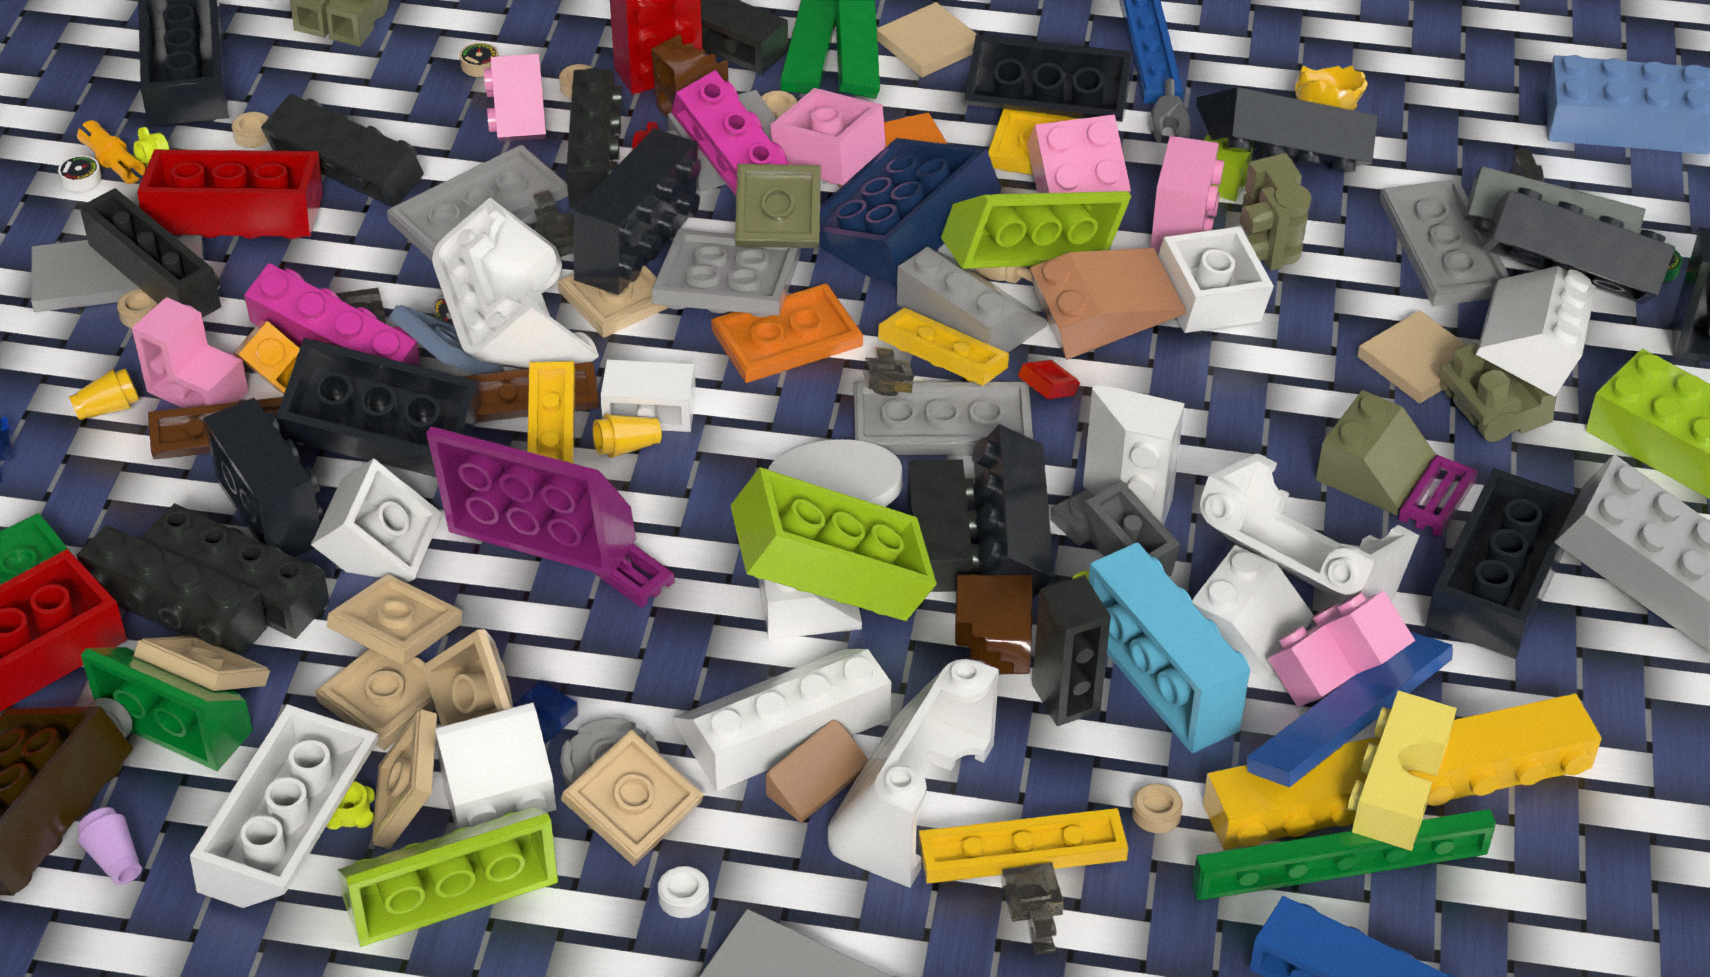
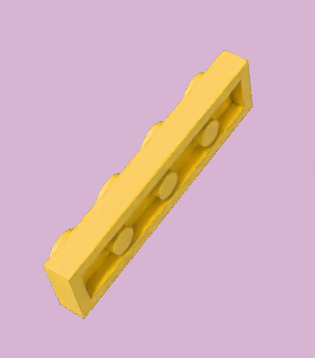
[918,808,1128,884]

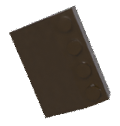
[0,706,133,896]

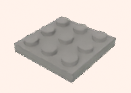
[652,229,801,317]

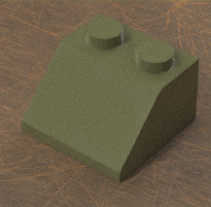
[1316,390,1436,515]

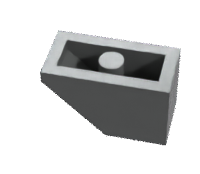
[1084,480,1181,577]

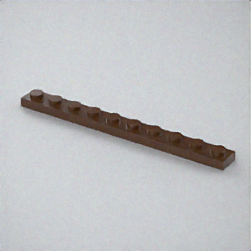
[148,362,599,460]

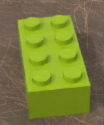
[1586,348,1710,499]
[730,467,937,621]

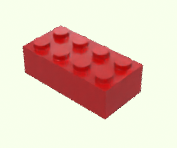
[610,0,702,95]
[137,149,323,239]
[0,549,127,712]

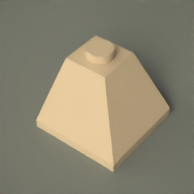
[422,629,513,727]

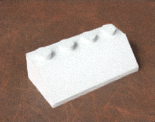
[1476,266,1596,397]
[673,649,891,791]
[190,704,378,908]

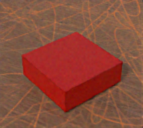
[1018,360,1080,399]

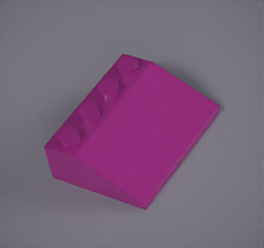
[427,426,636,577]

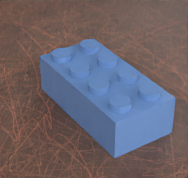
[1545,55,1710,155]

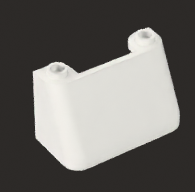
[432,198,599,368]
[1200,453,1420,602]
[828,659,999,888]

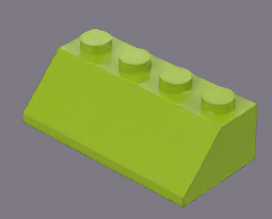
[941,191,1131,269]
[337,807,558,947]

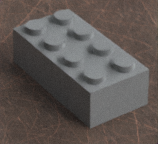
[1554,454,1710,652]

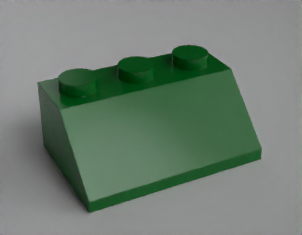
[81,647,253,772]

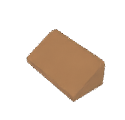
[766,719,869,823]

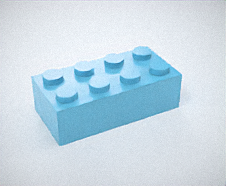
[1088,542,1250,754]

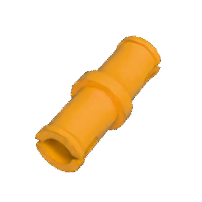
[77,120,145,184]

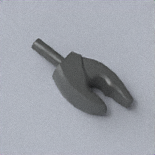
[1149,78,1191,143]

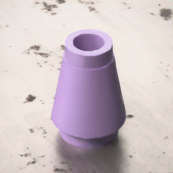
[77,807,142,885]

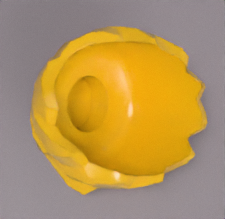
[1295,65,1368,110]

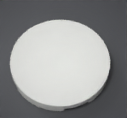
[768,440,903,507]

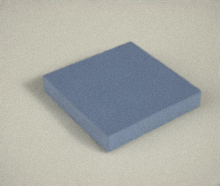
[389,305,503,375]

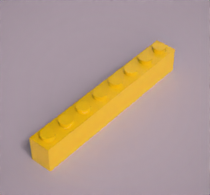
[1203,693,1602,851]

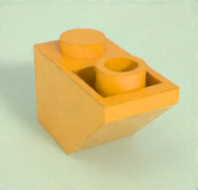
[233,320,300,395]

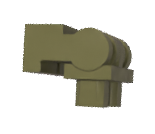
[290,0,389,47]
[1240,153,1311,271]
[1439,343,1557,442]

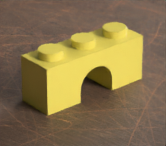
[1347,690,1457,851]

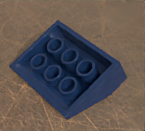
[819,138,1001,283]

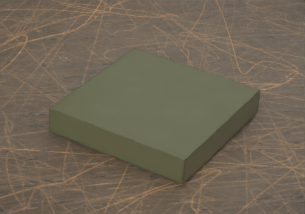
[735,164,821,248]

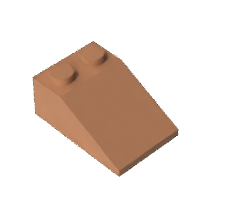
[1030,248,1186,360]

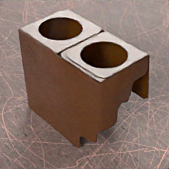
[651,35,729,119]
[955,575,1032,675]

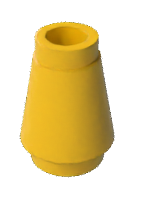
[69,368,140,421]
[593,414,662,458]

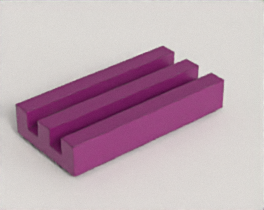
[1398,454,1478,537]
[593,544,675,608]

